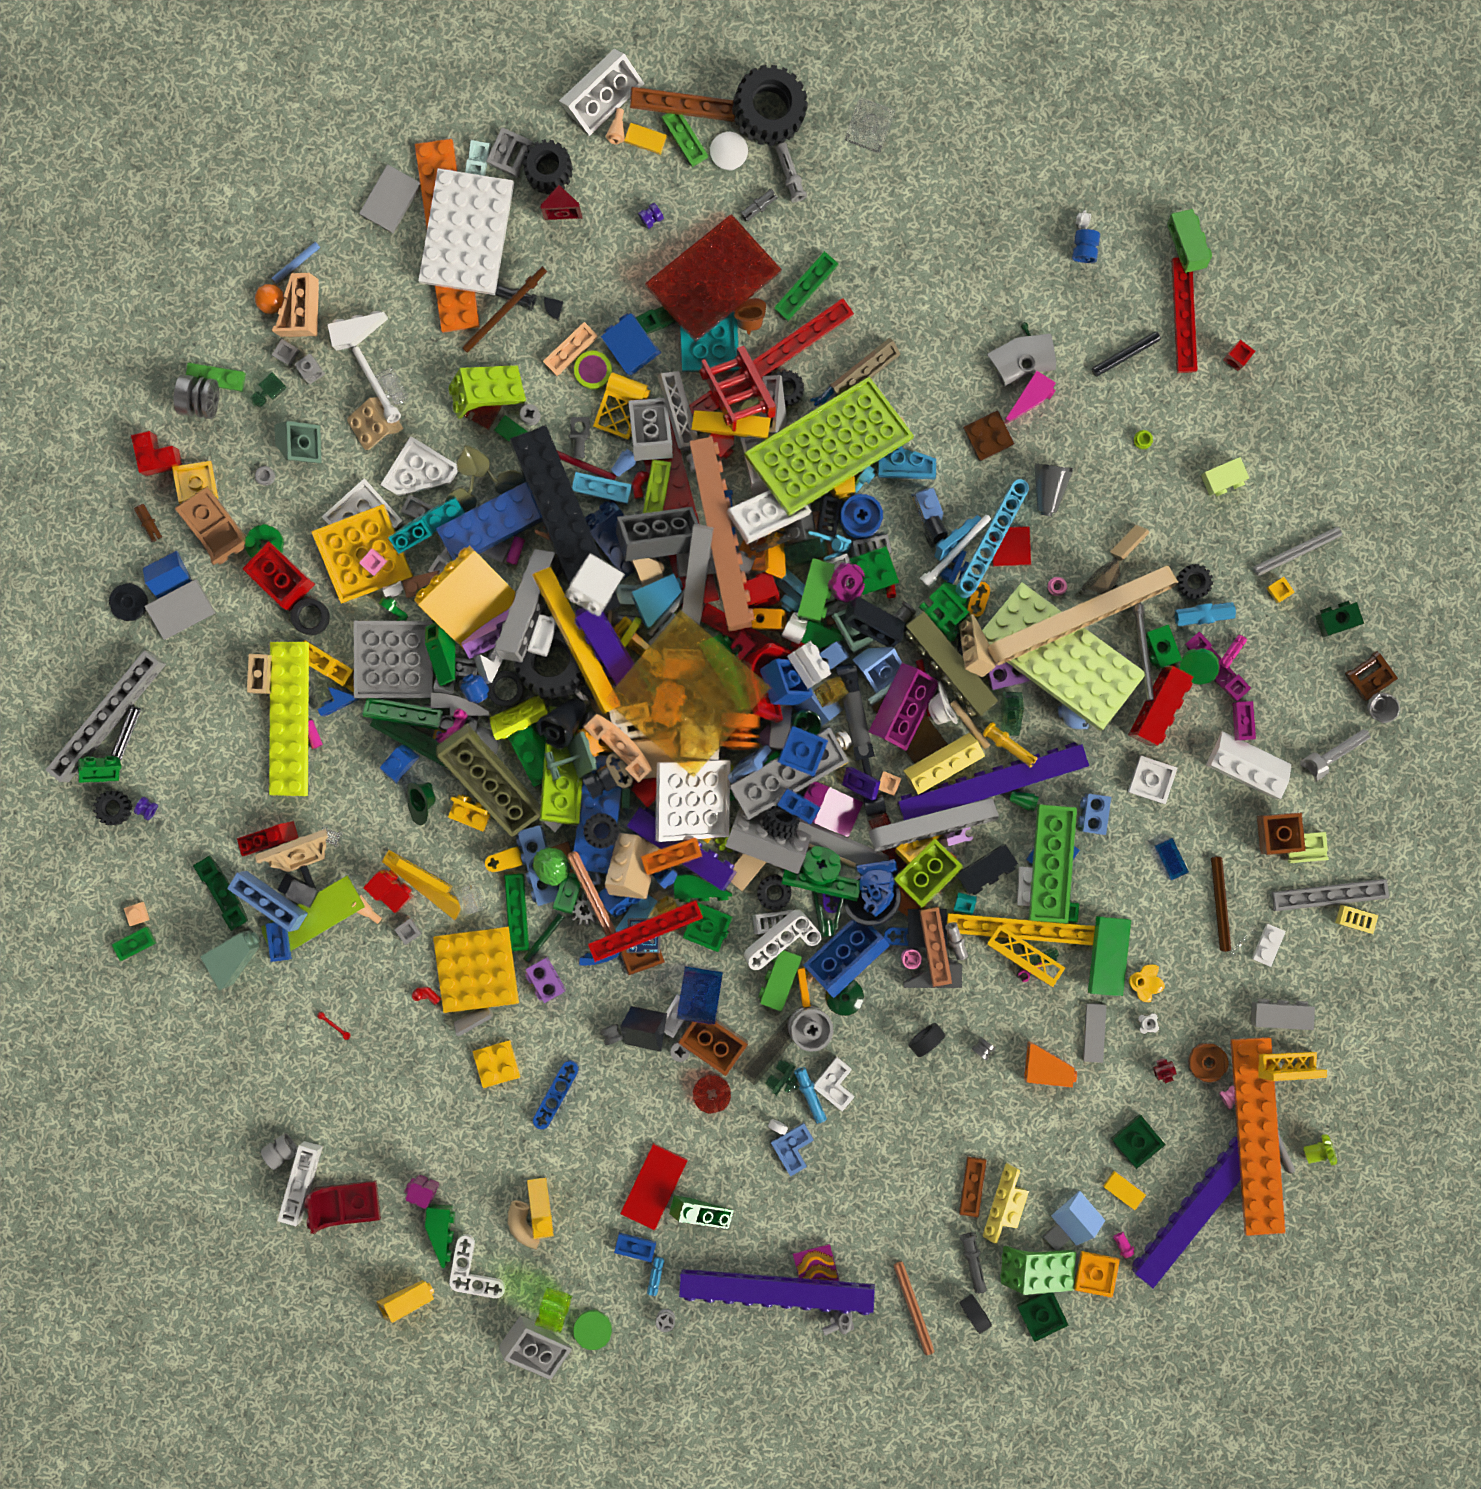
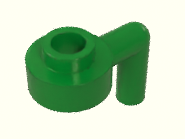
[378,596,408,621]

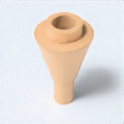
[606,108,624,144]
[352,895,382,924]

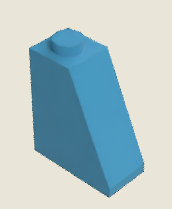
[631,574,683,630]

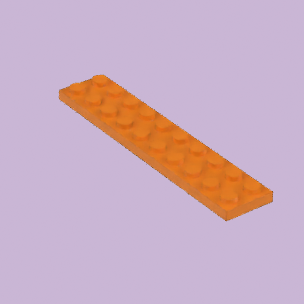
[415,139,480,333]
[1230,1037,1285,1236]

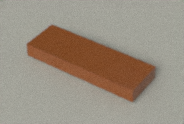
[959,1156,987,1217]

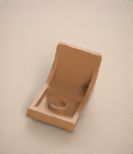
[175,486,246,565]

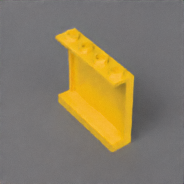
[414,545,516,649]

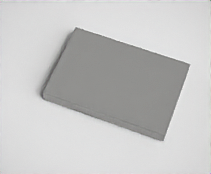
[359,164,421,234]
[145,579,216,640]

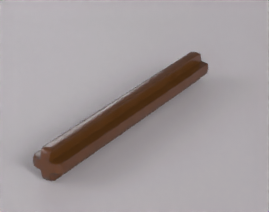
[1211,856,1231,952]

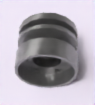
[174,374,219,419]

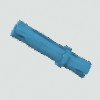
[794,1067,827,1124]

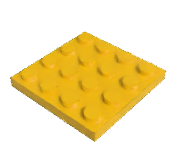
[311,504,413,604]
[433,926,519,1013]

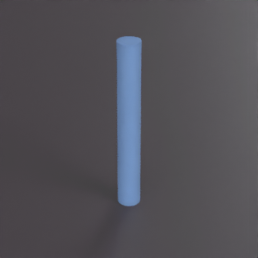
[272,242,320,284]

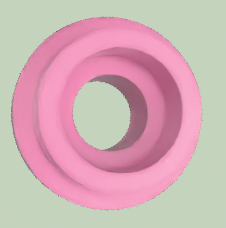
[1047,577,1067,596]

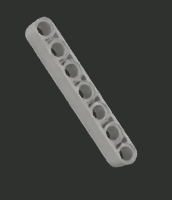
[869,798,999,851]

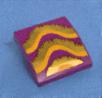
[793,1244,840,1281]

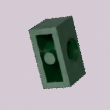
[1315,601,1364,637]

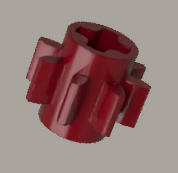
[1153,1058,1177,1084]

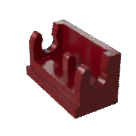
[731,630,758,660]

